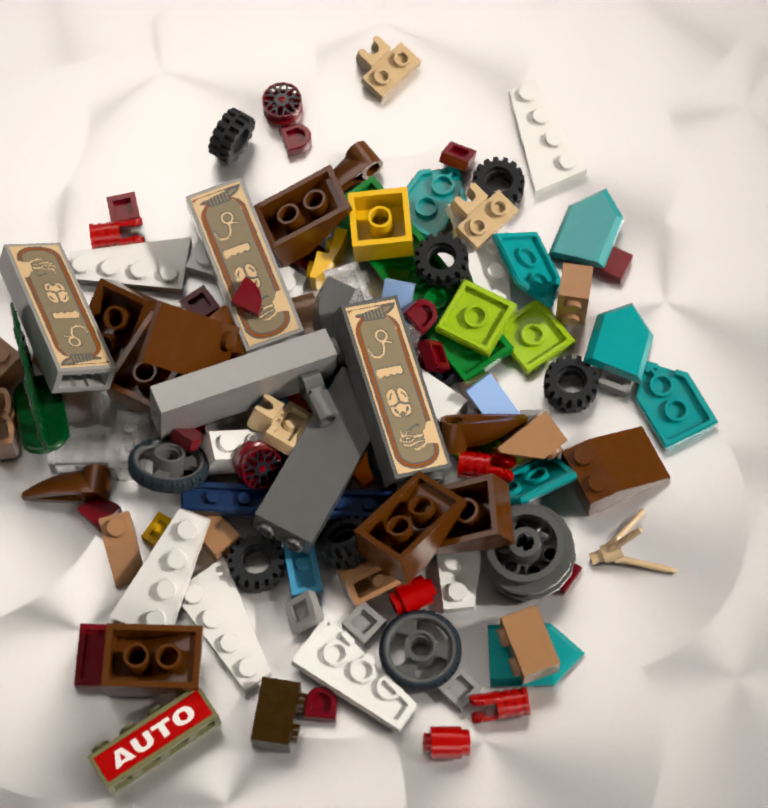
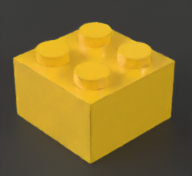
[348,187,414,262]

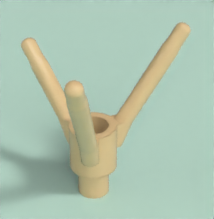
[589,509,676,574]

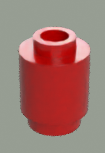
[388,574,437,616]
[423,726,470,759]

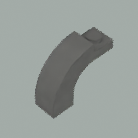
[312,276,355,369]

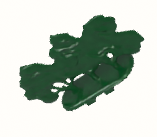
[10,302,70,454]

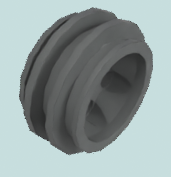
[480,503,576,601]

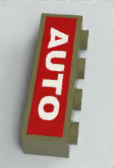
[87,687,222,796]

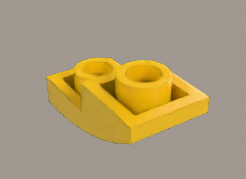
[306,227,348,291]

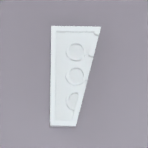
[445,204,511,301]
[68,237,192,294]
[291,612,417,734]

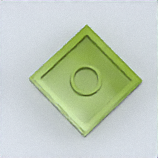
[435,279,517,358]
[503,300,575,377]

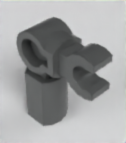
[298,369,339,427]

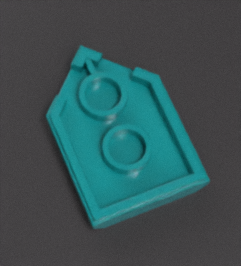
[406,166,467,240]
[548,188,624,269]
[491,232,561,308]
[583,303,653,384]
[635,361,719,450]
[508,456,577,506]
[488,623,585,688]

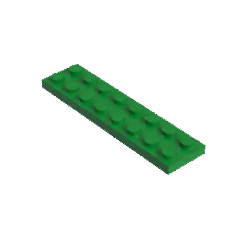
[337,176,514,381]

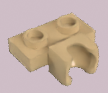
[356,36,421,101]
[451,183,519,251]
[247,394,313,456]

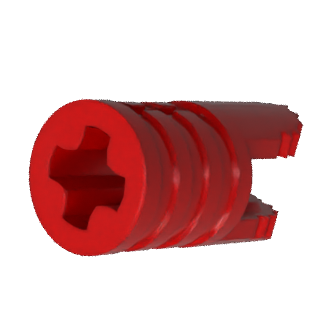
[89,218,145,249]
[457,451,515,483]
[469,686,530,723]

